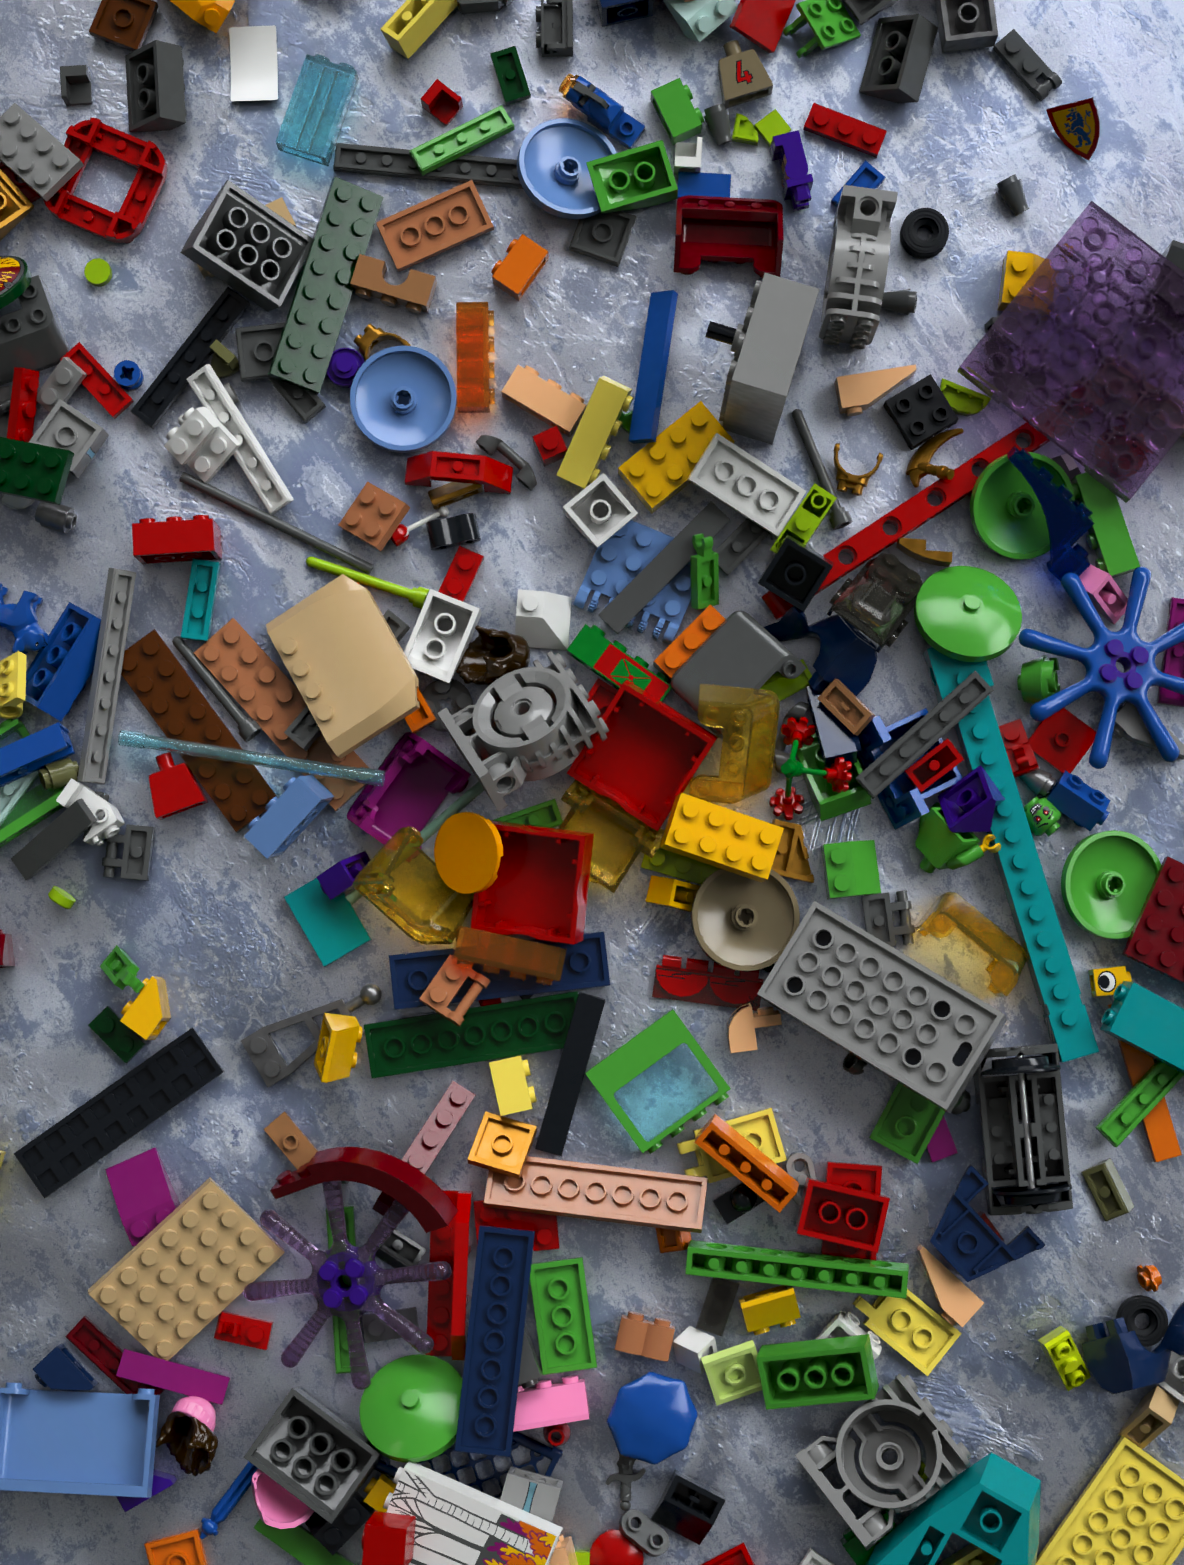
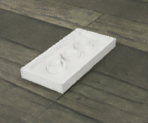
[687,433,806,537]

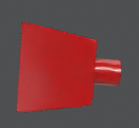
[149,752,208,820]

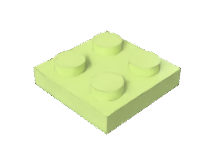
[701,1340,762,1406]

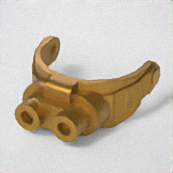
[353,323,411,361]
[833,443,883,496]

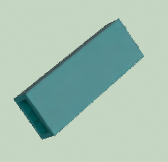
[1100,981,1184,1074]

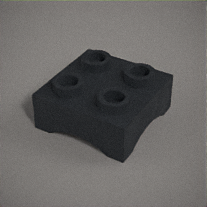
[883,374,958,450]

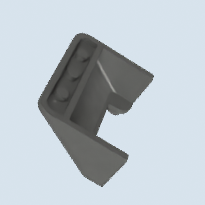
[671,611,806,745]

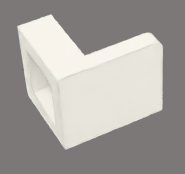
[674,137,702,175]
[673,1326,717,1374]

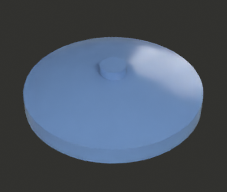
[517,118,617,219]
[350,346,457,453]

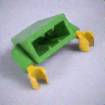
[915,790,1002,873]

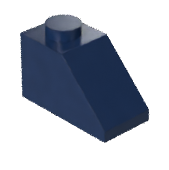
[33,1343,99,1390]

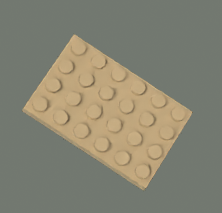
[88,1177,285,1361]

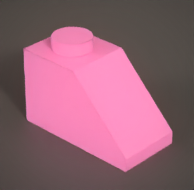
[1078,563,1128,625]

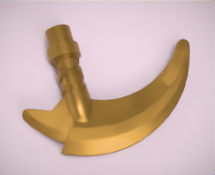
[906,428,964,488]

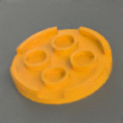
[434,812,503,894]

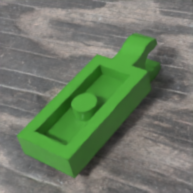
[691,533,719,610]
[100,945,145,993]

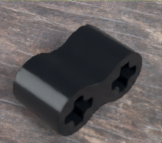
[426,513,481,551]

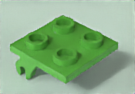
[783,0,861,58]

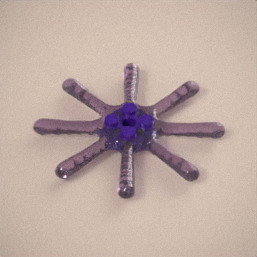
[243,1181,452,1390]

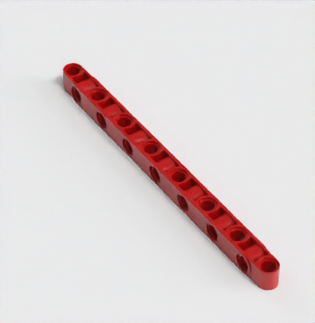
[761,381,1105,620]

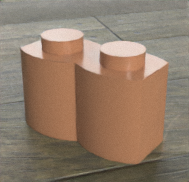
[614,1311,675,1362]

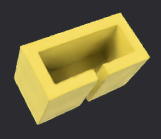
[489,1055,537,1116]

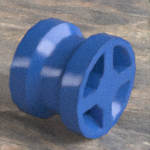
[114,360,144,391]

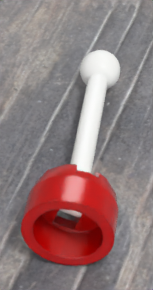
[391,506,449,547]

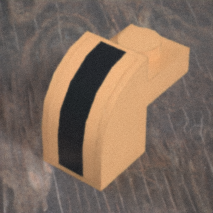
[727,1003,782,1053]

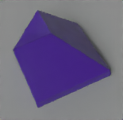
[938,765,1005,832]

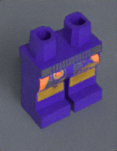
[769,130,813,212]

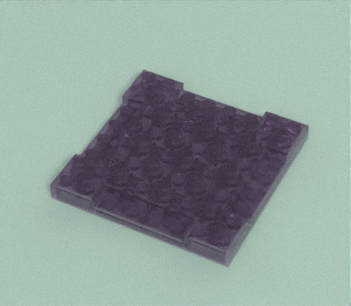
[957,201,1184,503]

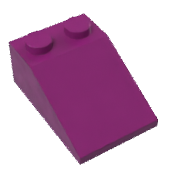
[105,1147,180,1247]

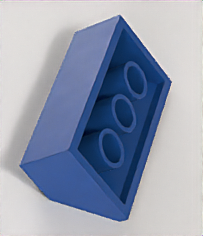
[25,602,101,722]

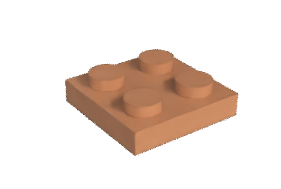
[338,481,410,552]

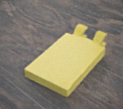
[677,1108,787,1183]
[852,1289,962,1376]

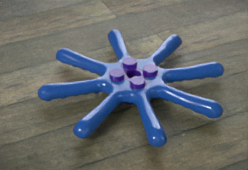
[1019,566,1184,769]

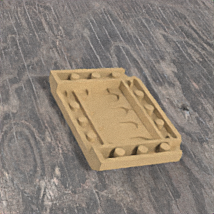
[266,574,420,758]

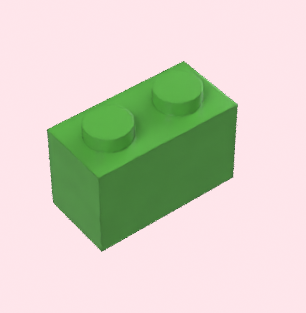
[650,78,704,146]

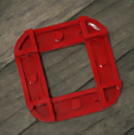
[43,117,167,244]

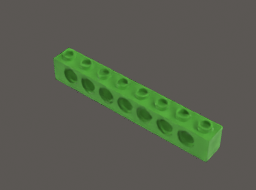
[685,1240,909,1299]

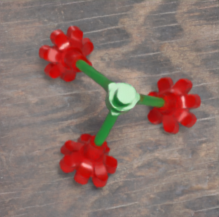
[769,717,852,821]

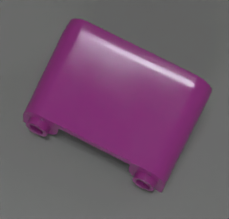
[347,732,471,862]

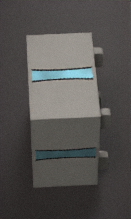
[29,399,109,478]
[500,1466,563,1522]

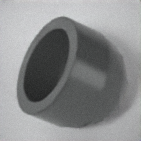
[843,1053,867,1075]

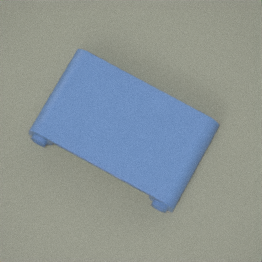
[0,1382,160,1498]

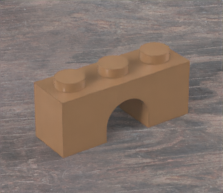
[350,254,437,314]

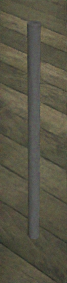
[180,472,374,574]

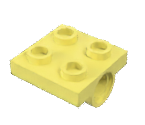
[0,651,27,719]

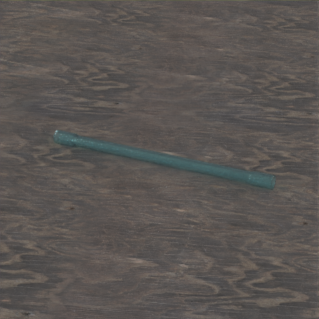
[118,729,385,787]

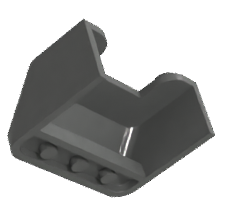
[0,275,70,386]

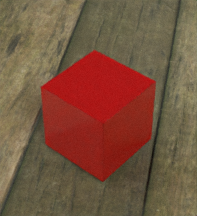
[362,1511,416,1565]

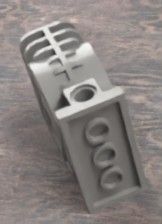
[819,185,898,349]
[437,651,609,811]
[795,1374,971,1550]

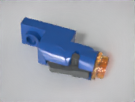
[559,73,645,149]

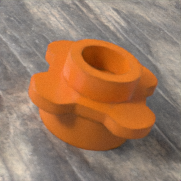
[1137,1265,1162,1292]

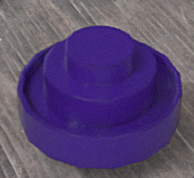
[327,348,364,388]

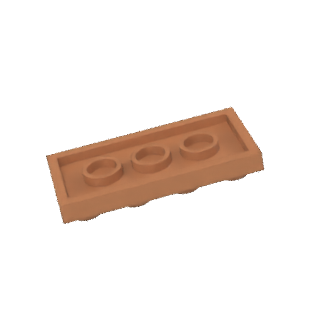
[376,180,494,272]

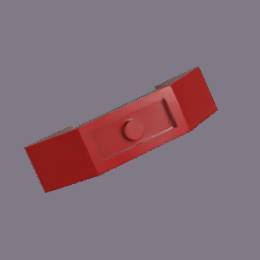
[405,451,513,494]

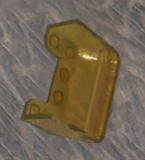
[689,684,780,804]

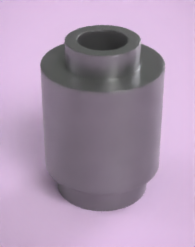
[35,502,77,534]

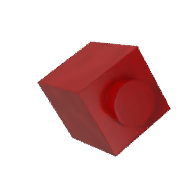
[532,426,568,467]

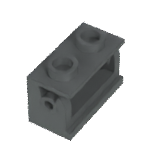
[536,0,573,57]

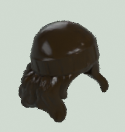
[456,625,530,685]

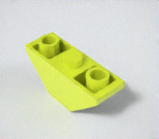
[1038,1326,1091,1391]

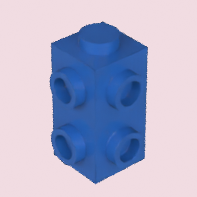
[1047,770,1111,831]

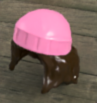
[156,1396,218,1476]

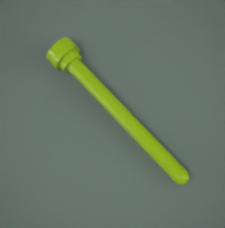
[306,556,430,609]

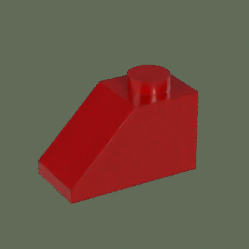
[903,738,965,793]

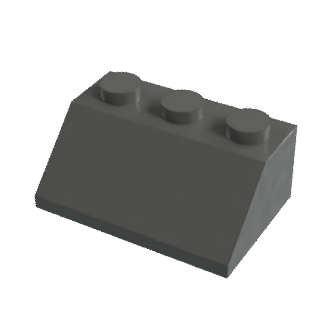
[859,14,938,103]
[125,40,187,133]

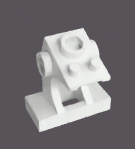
[56,778,125,846]

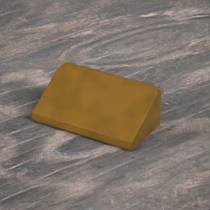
[428,482,483,510]

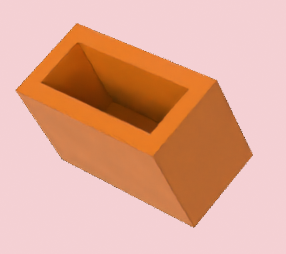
[491,234,549,301]

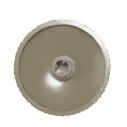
[691,869,800,972]

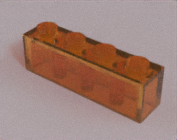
[456,302,495,413]
[451,926,567,986]

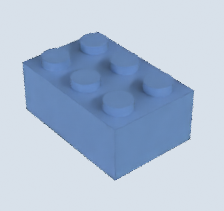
[244,774,335,859]

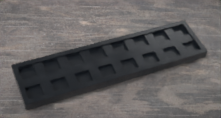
[14,1027,225,1198]

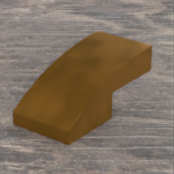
[896,538,952,567]

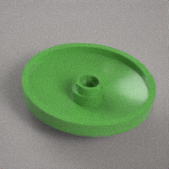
[970,451,1075,559]
[914,566,1022,662]
[1061,830,1161,939]
[359,1354,463,1463]

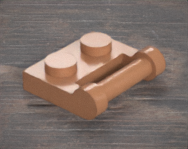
[419,955,490,1027]

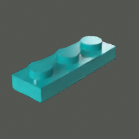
[181,559,221,642]

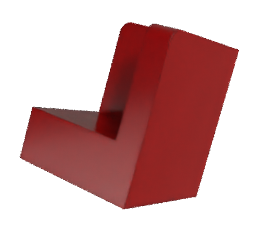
[421,79,463,126]

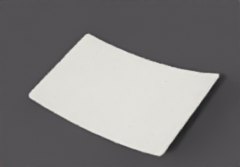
[229,25,278,102]

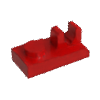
[998,719,1039,778]
[214,1311,273,1350]

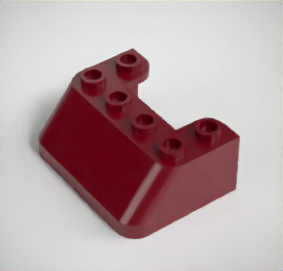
[674,195,784,278]

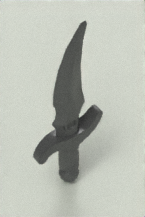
[606,1451,646,1511]

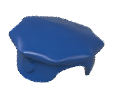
[607,1372,698,1465]

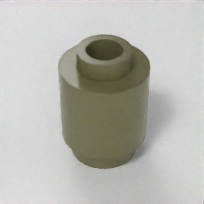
[38,757,79,790]

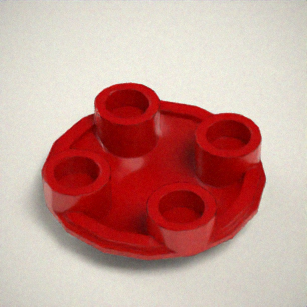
[590,1529,644,1565]

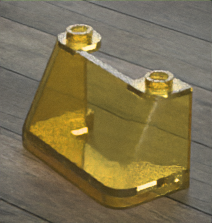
[352,826,474,945]
[915,892,1027,997]

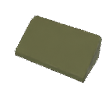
[1081,1158,1134,1222]

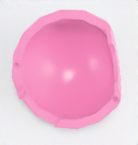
[251,1469,314,1529]

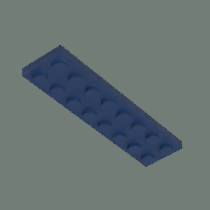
[389,932,610,1010]
[455,1225,535,1457]

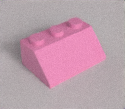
[513,1375,590,1432]

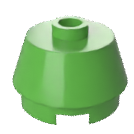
[1017,655,1060,704]

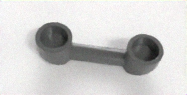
[476,435,537,490]
[773,701,808,774]

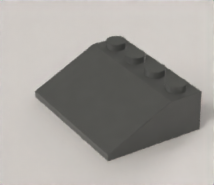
[180,180,313,312]
[244,1387,383,1524]

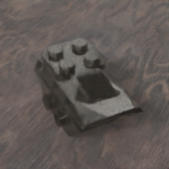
[827,553,923,653]

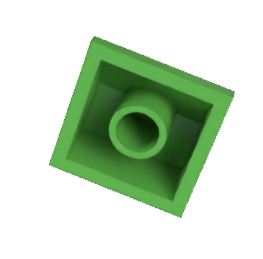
[821,840,881,900]

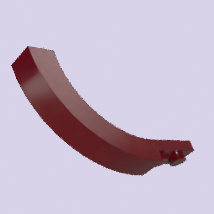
[270,1147,458,1233]

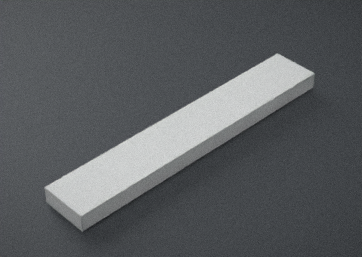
[186,364,294,515]

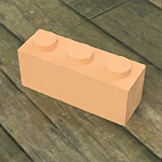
[501,365,586,437]

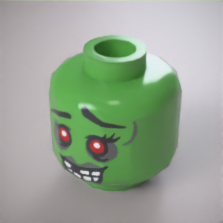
[1024,796,1062,837]

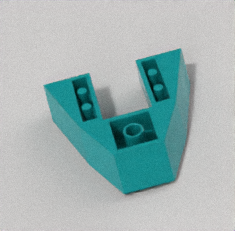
[865,1452,1041,1565]

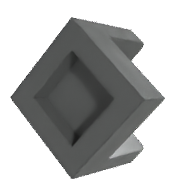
[60,65,92,106]

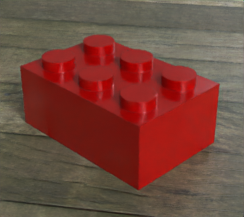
[132,515,222,565]
[795,1177,890,1253]

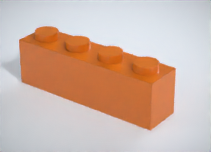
[694,1114,799,1213]

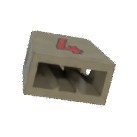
[718,40,773,109]

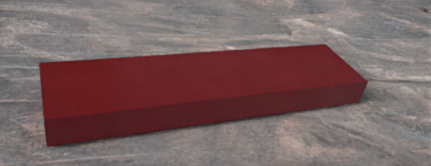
[65,1315,165,1395]

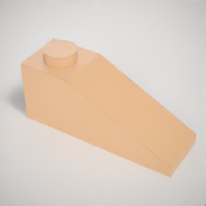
[834,364,916,416]
[917,1244,984,1327]

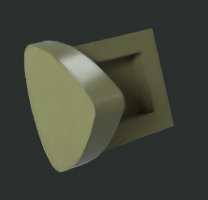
[210,339,240,379]

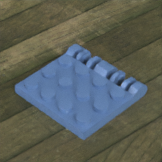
[573,520,691,645]

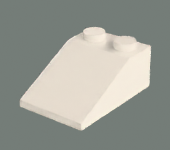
[404,589,482,684]

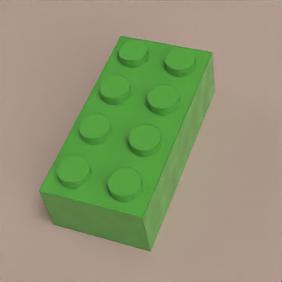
[756,1334,879,1410]

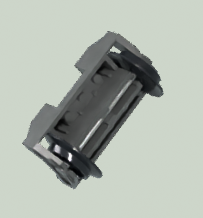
[974,1043,1073,1215]

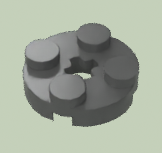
[422,679,473,732]

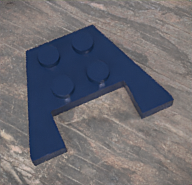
[928,1165,1045,1282]

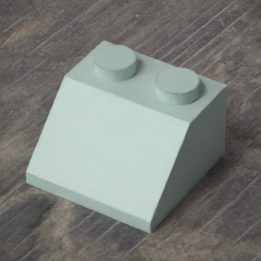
[663,0,738,42]

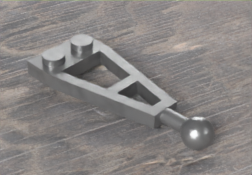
[241,984,382,1087]

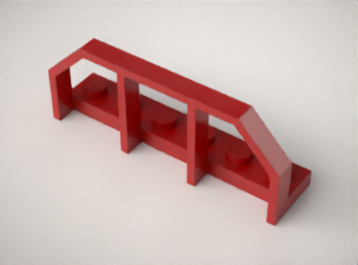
[426,1190,473,1361]

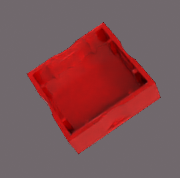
[567,680,718,832]
[470,820,594,945]

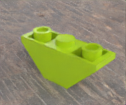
[770,483,837,553]

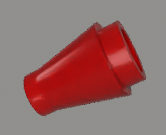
[543,1423,570,1446]

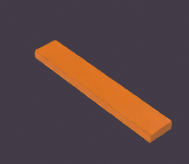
[1107,1004,1182,1162]

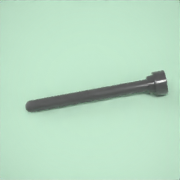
[792,409,853,530]
[172,636,262,742]

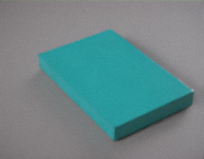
[284,878,372,967]

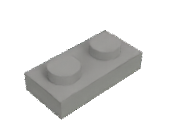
[36,357,87,412]

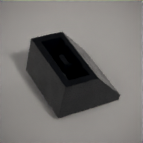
[650,1469,725,1545]

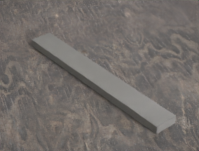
[77,568,136,784]

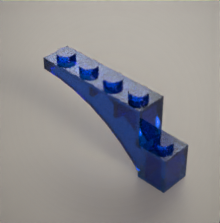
[1007,446,1094,581]

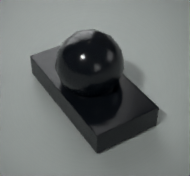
[713,1182,765,1224]

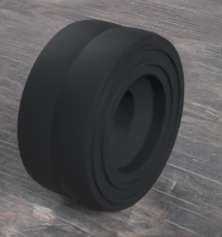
[900,208,949,259]
[1116,1295,1168,1347]

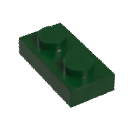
[490,46,531,106]
[88,1006,146,1063]

